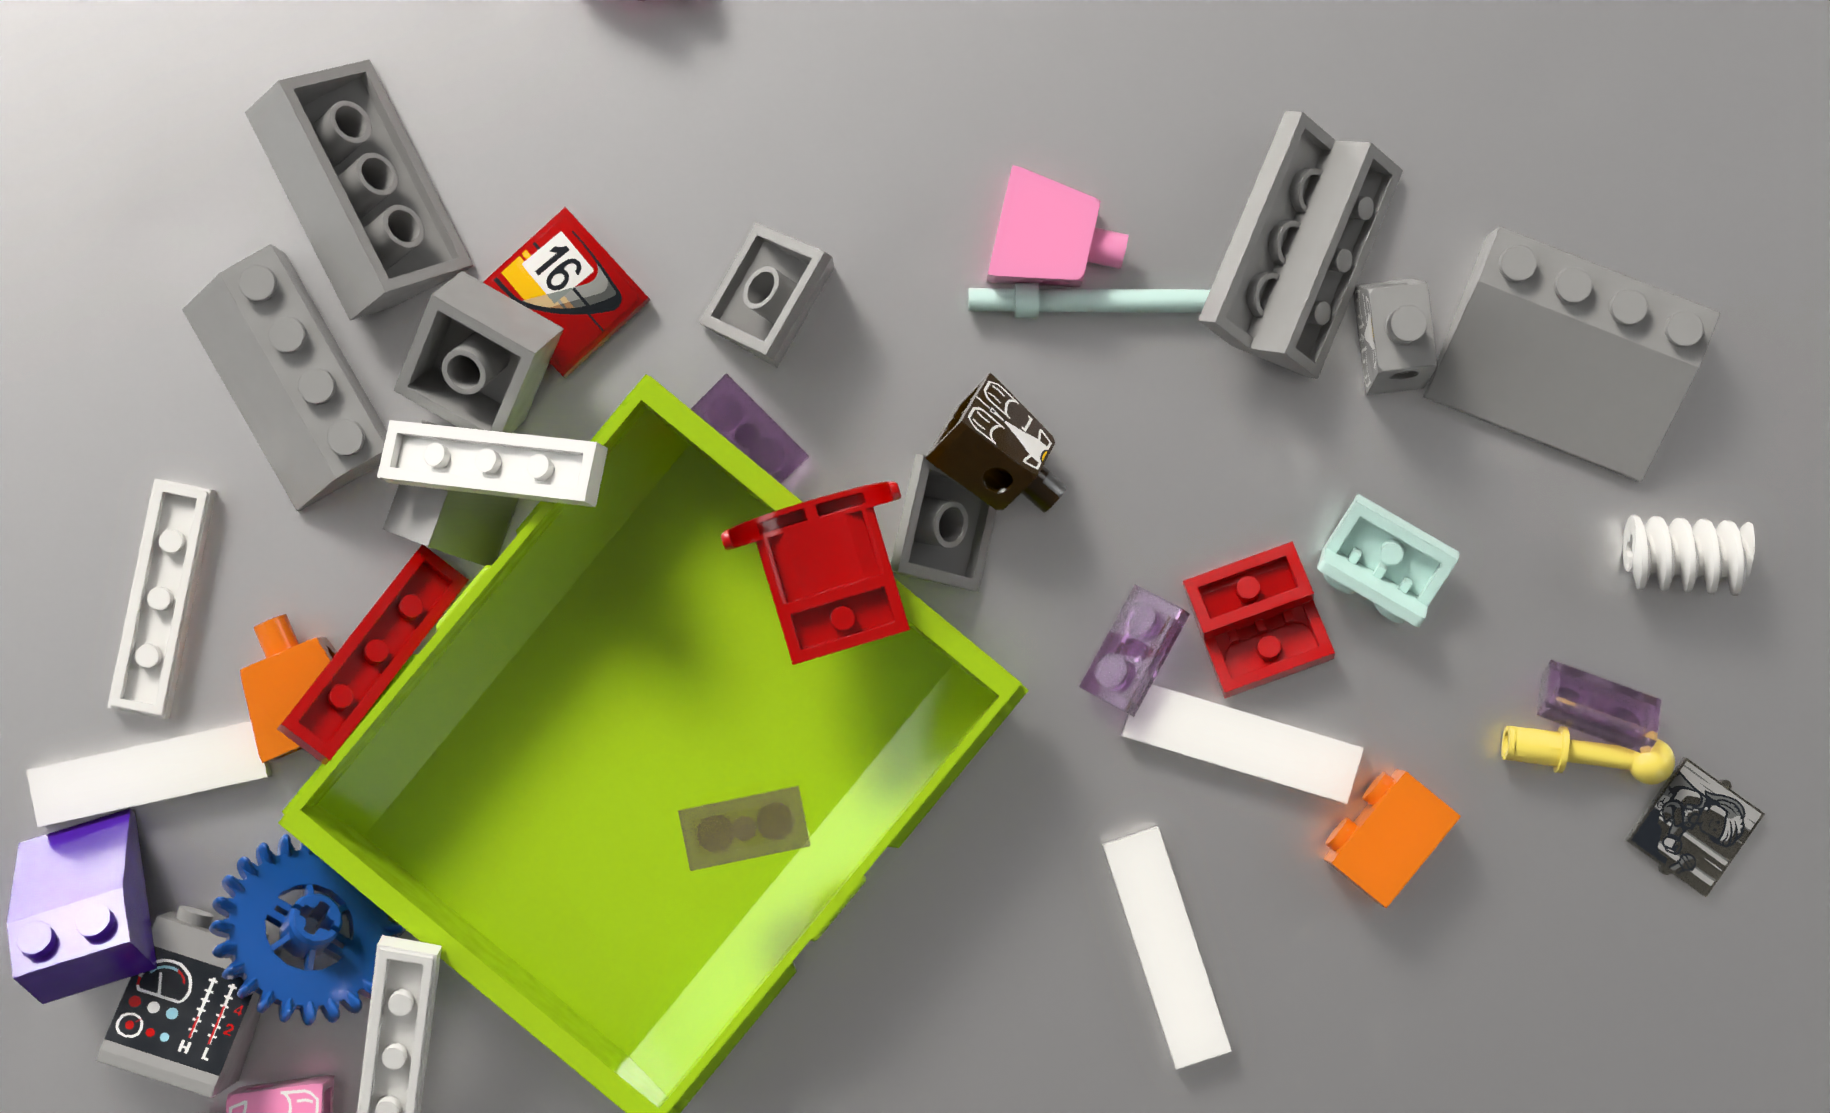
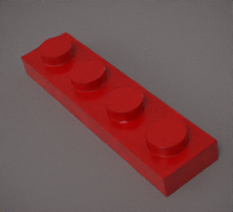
[277,545,469,765]

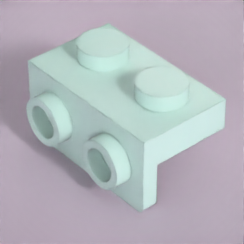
[1317,494,1460,627]

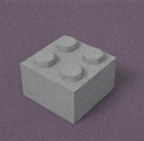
[394,271,564,433]

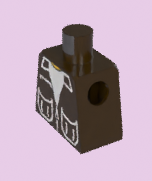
[925,373,1067,513]

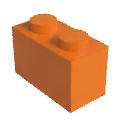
[1323,769,1461,908]

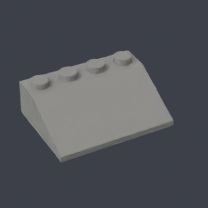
[1423,226,1721,482]

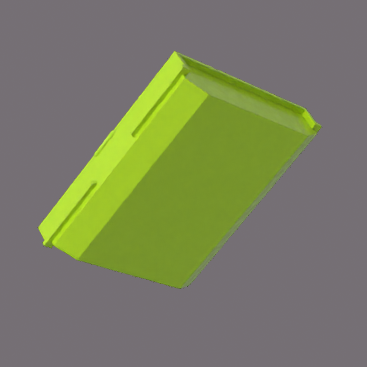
[278,374,1029,1113]

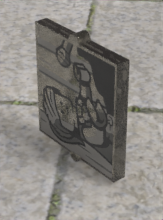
[1625,757,1765,897]

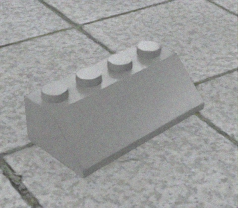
[245,59,473,320]
[182,244,387,511]

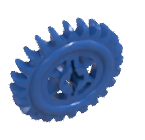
[209,834,406,1026]

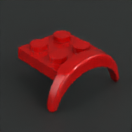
[721,481,910,665]

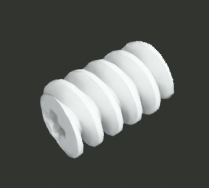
[1622,515,1755,596]

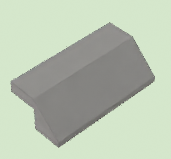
[1198,111,1403,379]

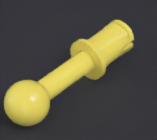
[1501,726,1675,785]

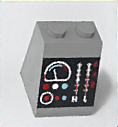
[96,906,282,1098]

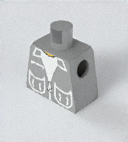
[1353,279,1437,395]

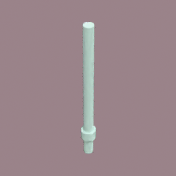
[968,283,1210,318]

